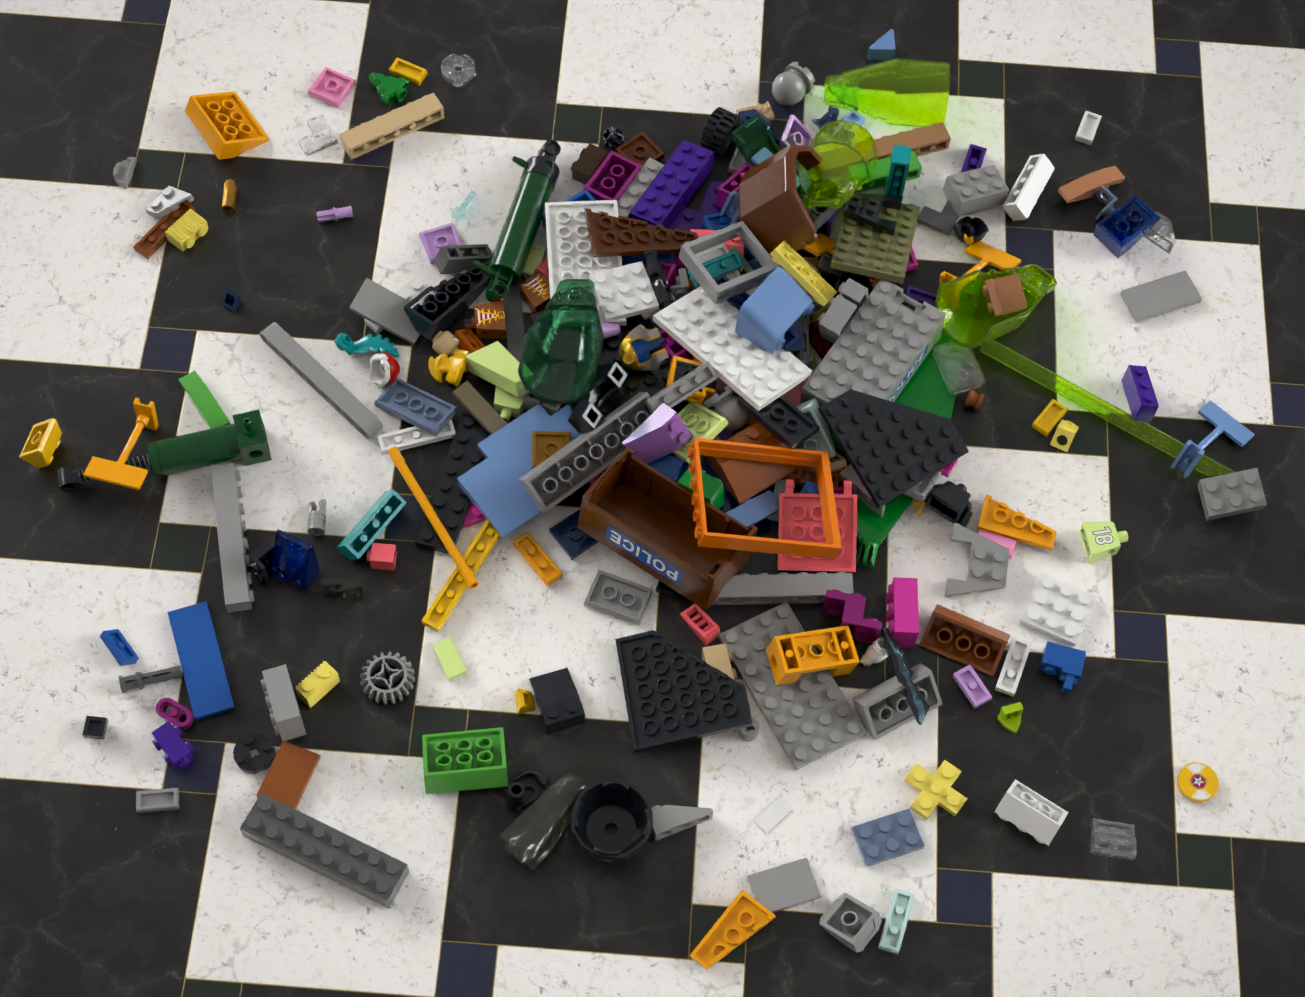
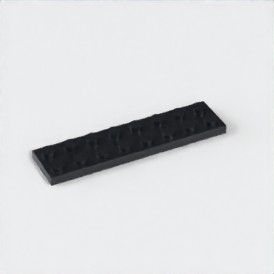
[415,413,490,554]

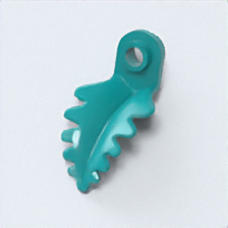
[335,333,399,358]

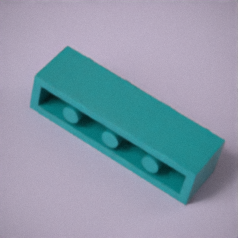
[884,145,911,196]
[337,489,407,561]

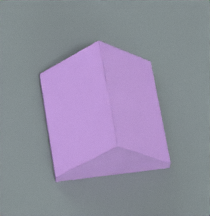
[779,114,814,151]

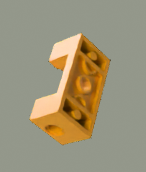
[766,625,860,686]

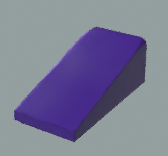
[961,144,987,173]

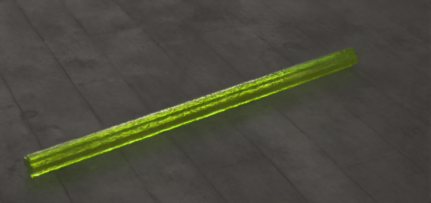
[979,336,1235,478]

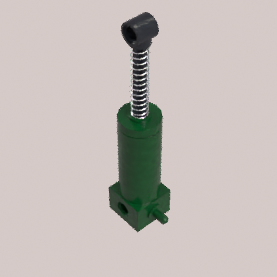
[57,409,272,492]

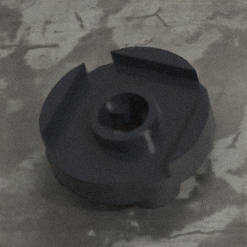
[233,732,275,774]

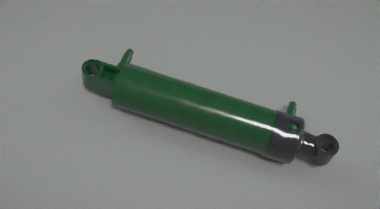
[472,140,561,303]

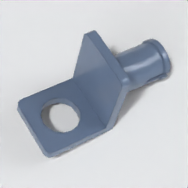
[1095,185,1124,226]

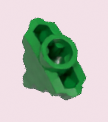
[368,72,409,105]

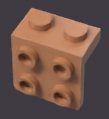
[982,274,1027,318]

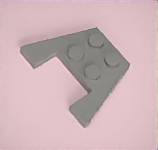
[945,523,1009,597]

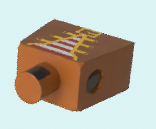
[519,273,550,314]
[464,300,507,340]

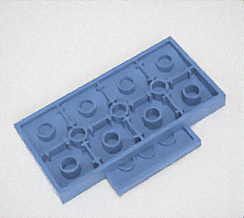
[457,404,609,539]

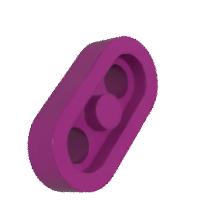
[156,698,194,729]

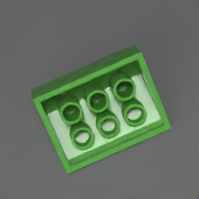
[422,727,508,794]

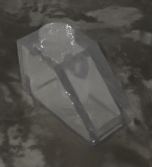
[1140,211,1176,254]

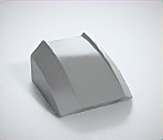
[819,892,882,953]

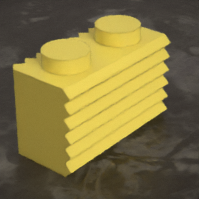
[165,209,209,252]
[296,661,340,708]

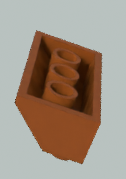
[920,604,1010,676]

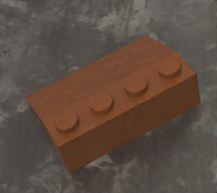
[706,422,801,505]

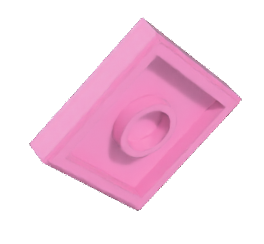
[308,67,356,108]

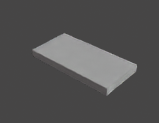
[1120,270,1202,323]
[349,278,420,345]

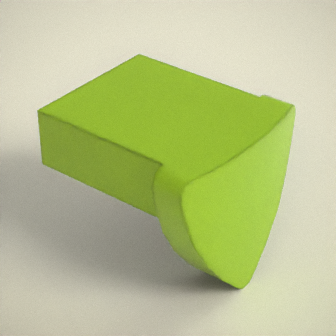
[997,702,1023,734]

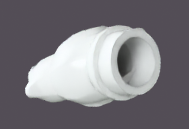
[860,638,890,667]

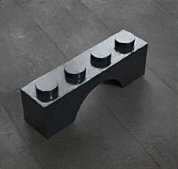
[567,361,628,433]

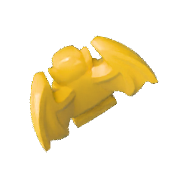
[428,349,470,387]

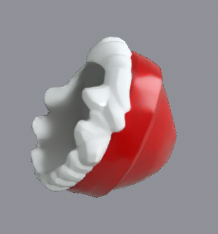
[370,352,400,388]

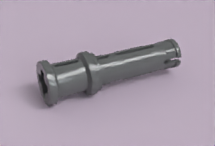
[119,665,183,693]

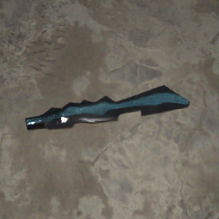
[881,628,930,725]

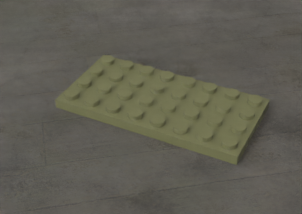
[830,192,920,284]

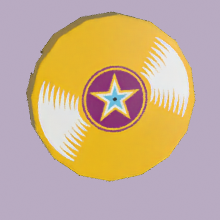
[1177,762,1219,803]

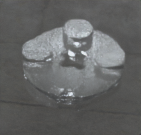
[441,54,476,87]

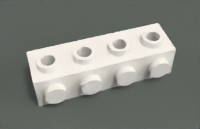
[1002,153,1055,221]

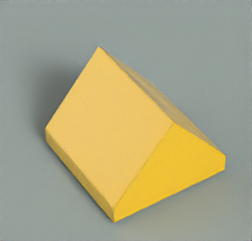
[514,689,535,714]

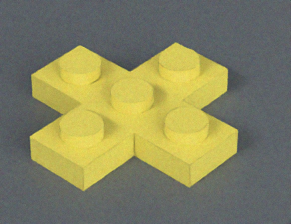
[904,760,967,820]

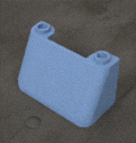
[735,267,816,354]

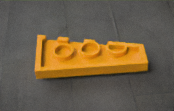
[976,494,1057,551]
[690,890,776,970]

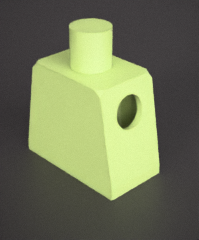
[494,386,525,423]

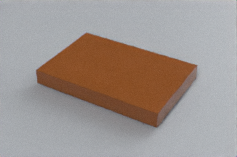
[256,741,321,809]

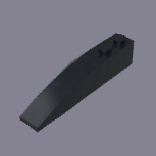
[404,260,491,341]

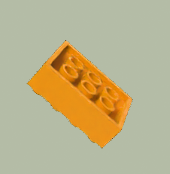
[185,91,269,160]

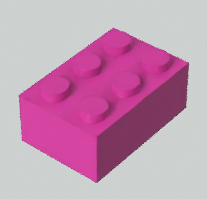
[886,577,919,648]

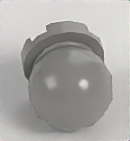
[772,62,815,106]
[702,386,749,431]

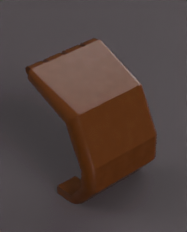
[738,145,822,257]

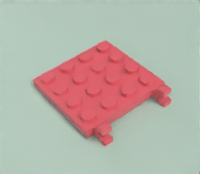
[778,479,857,573]

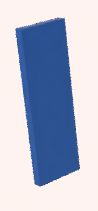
[168,601,235,721]

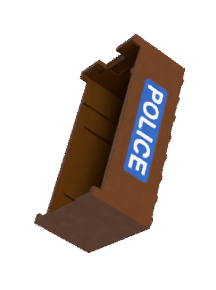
[577,447,758,610]

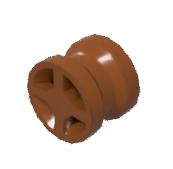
[964,389,985,412]

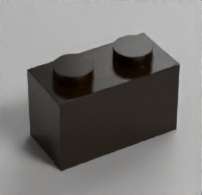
[571,143,608,185]

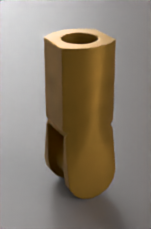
[222,179,237,213]

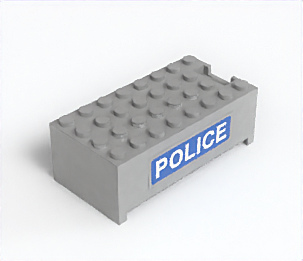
[800,279,946,428]

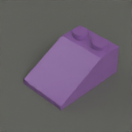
[622,403,693,464]

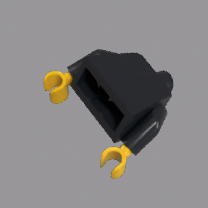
[912,481,973,535]

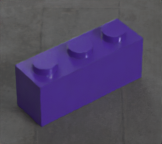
[1121,365,1159,422]

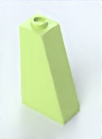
[466,341,534,397]

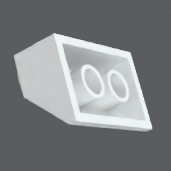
[995,779,1069,846]

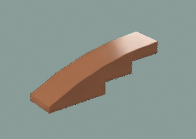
[1057,166,1125,203]

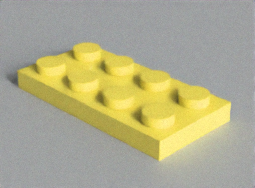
[770,240,837,307]

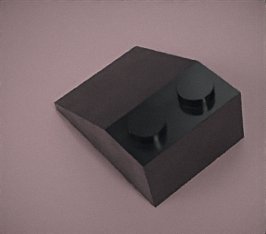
[529,668,585,734]

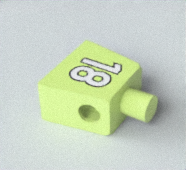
[1079,521,1128,563]

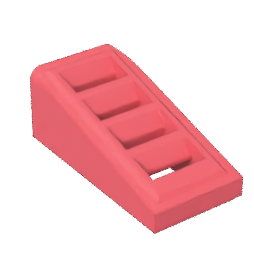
[680,603,721,645]

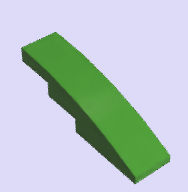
[178,371,231,429]

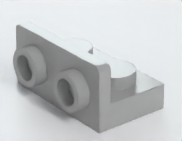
[670,268,689,301]

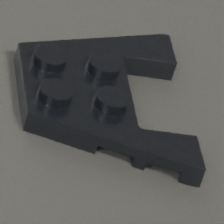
[843,193,903,236]

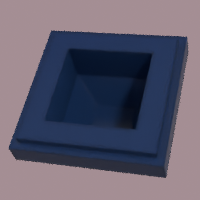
[221,287,242,312]

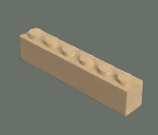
[340,93,444,160]

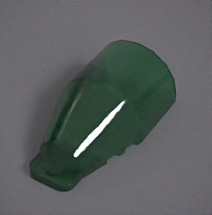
[518,279,604,404]

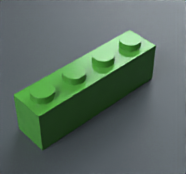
[847,151,922,193]

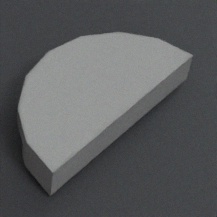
[113,157,137,189]

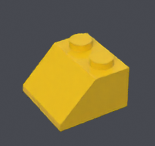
[19,418,62,469]

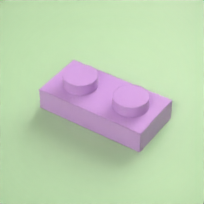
[953,665,992,709]

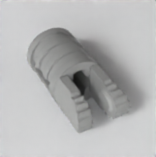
[307,499,327,536]

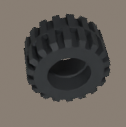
[701,107,740,156]

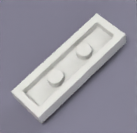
[995,636,1032,697]

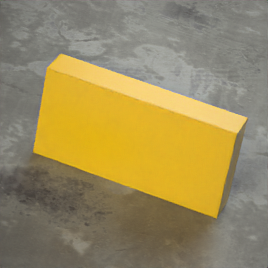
[389,58,428,86]
[1031,399,1068,437]

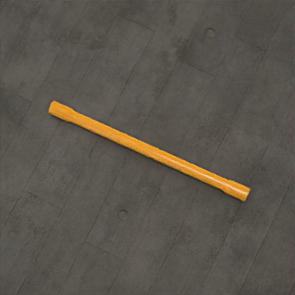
[387,447,479,589]

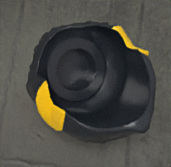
[953,216,989,244]

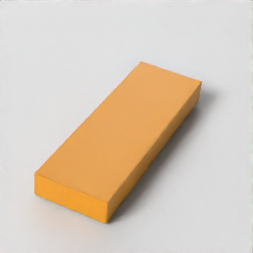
[513,532,563,587]

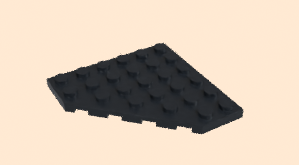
[818,389,969,508]
[615,630,753,753]

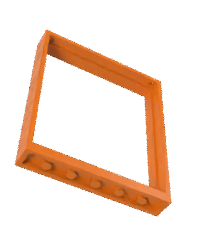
[687,438,842,559]

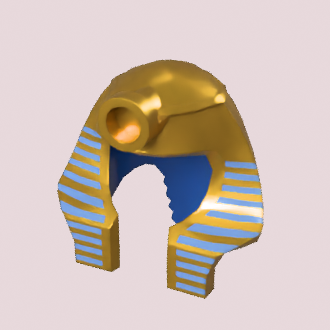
[619,325,669,371]

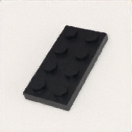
[737,396,819,450]

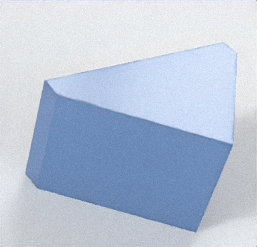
[867,29,895,60]

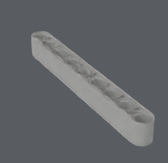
[259,322,383,439]

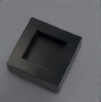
[82,716,108,740]

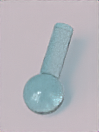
[452,190,477,220]

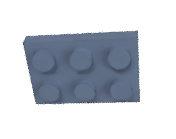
[851,809,925,867]

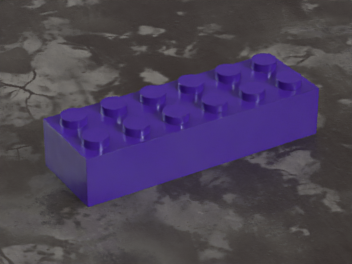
[629,140,715,229]

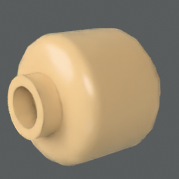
[432,331,459,357]

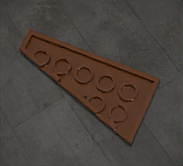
[584,208,698,257]

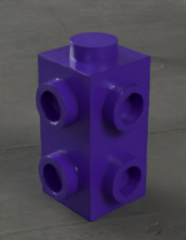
[151,721,194,770]

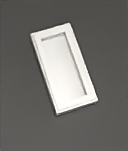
[1074,111,1102,145]

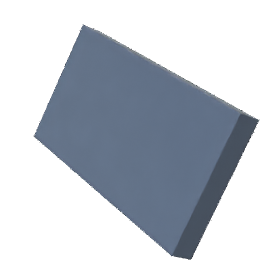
[374,378,458,436]

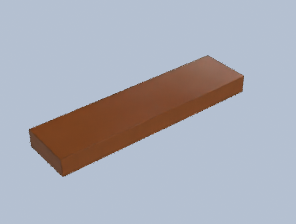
[133,201,196,259]

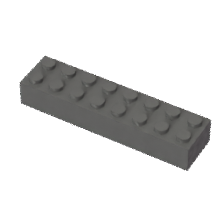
[240,793,409,908]

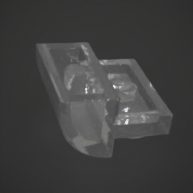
[1089,818,1137,861]

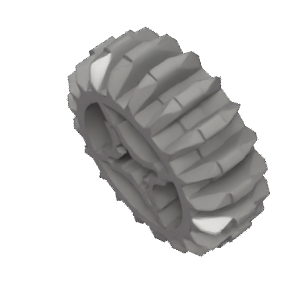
[360,651,415,705]

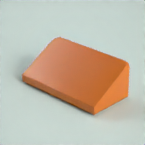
[454,328,485,354]

